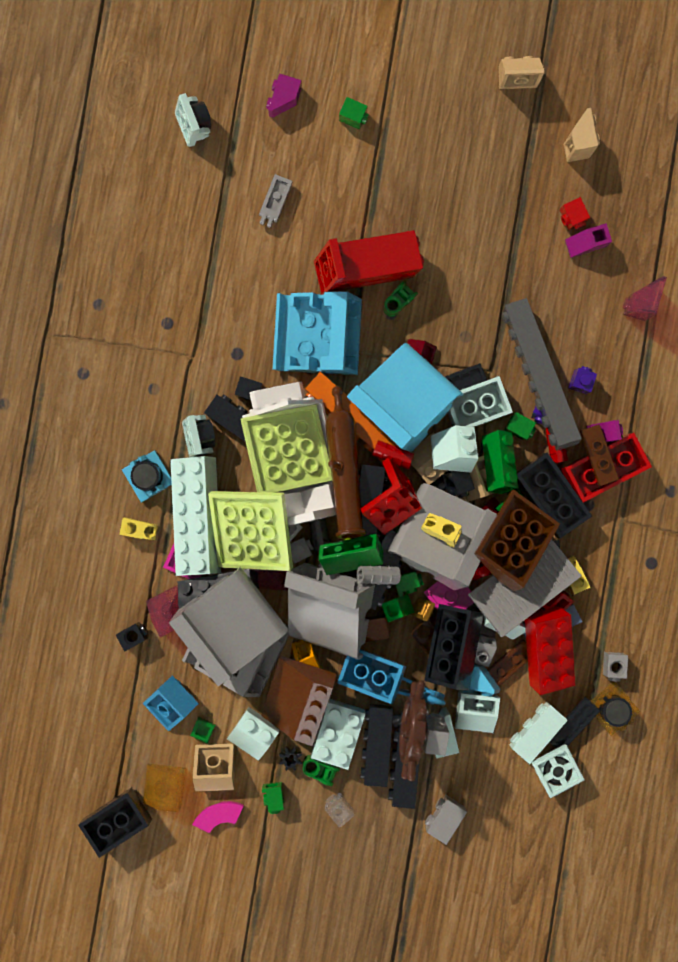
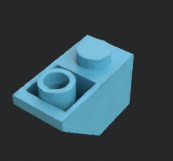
[463,664,500,697]

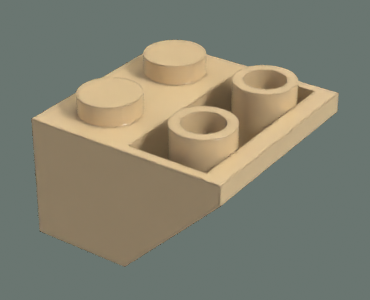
[564,108,600,162]

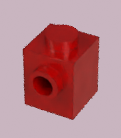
[560,197,590,230]

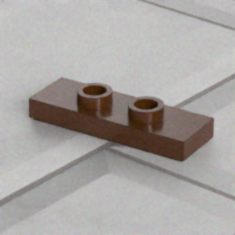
[580,424,619,486]

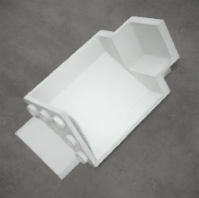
[242,382,336,526]

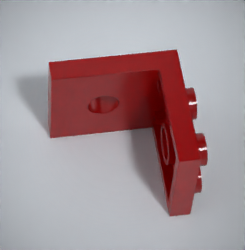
[361,458,422,535]

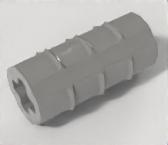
[357,565,401,585]

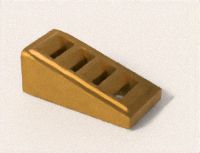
[411,598,435,621]

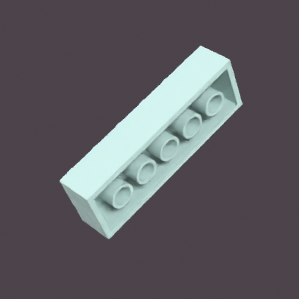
[171,456,221,576]

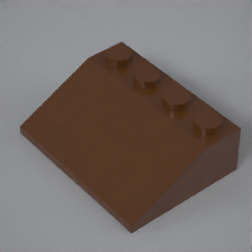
[474,489,560,591]
[261,655,336,746]

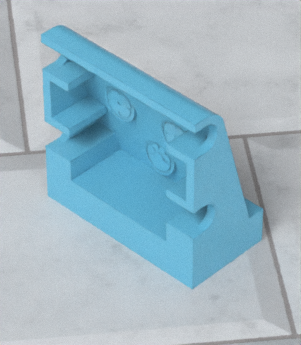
[273,292,362,375]
[347,343,463,452]

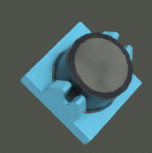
[122,450,172,502]

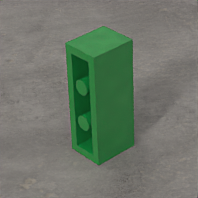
[482,430,518,494]
[319,534,383,575]

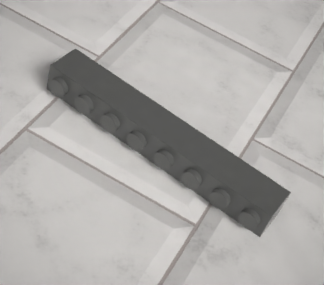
[502,298,582,451]

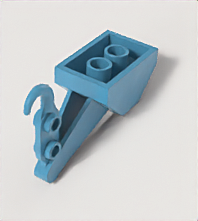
[337,649,446,705]

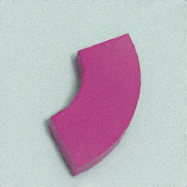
[192,801,244,833]

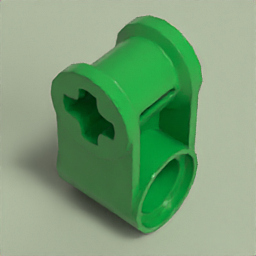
[383,280,418,317]
[303,755,341,787]

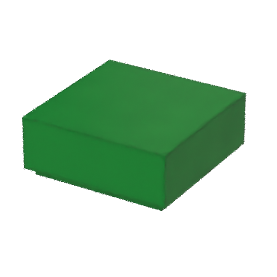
[190,717,216,743]

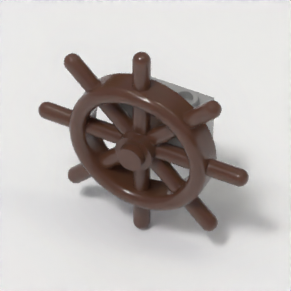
[399,680,449,782]

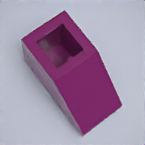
[266,73,302,118]
[565,223,612,258]
[586,420,623,442]

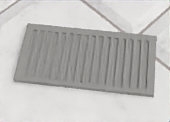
[468,539,582,637]

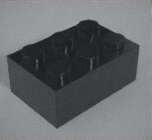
[78,787,152,858]

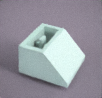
[454,690,500,733]

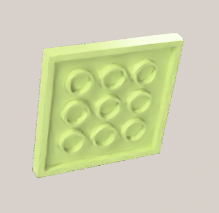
[241,404,332,493]
[208,491,293,571]

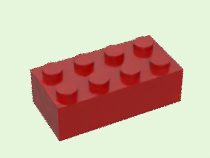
[561,433,652,502]
[525,606,575,695]

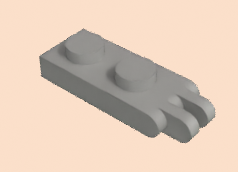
[259,174,293,228]

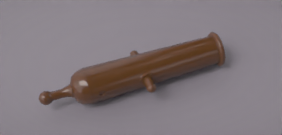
[325,386,367,539]

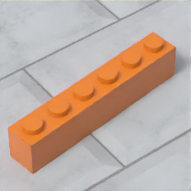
[305,372,404,463]

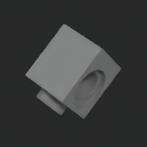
[603,652,628,681]

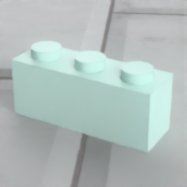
[509,701,568,764]

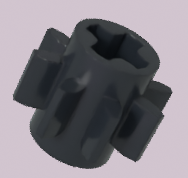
[279,746,302,771]

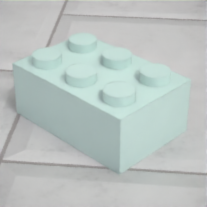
[448,376,513,427]
[311,698,365,770]

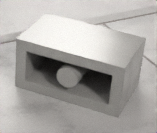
[425,795,467,845]

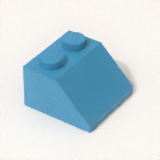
[142,676,199,731]

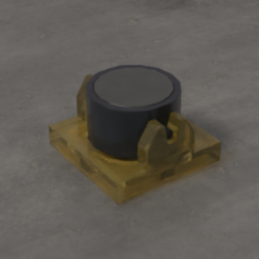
[591,681,640,736]

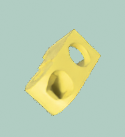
[421,513,462,548]
[119,517,158,540]
[568,556,590,595]

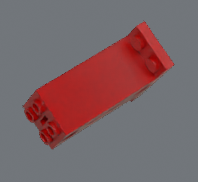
[314,230,424,295]

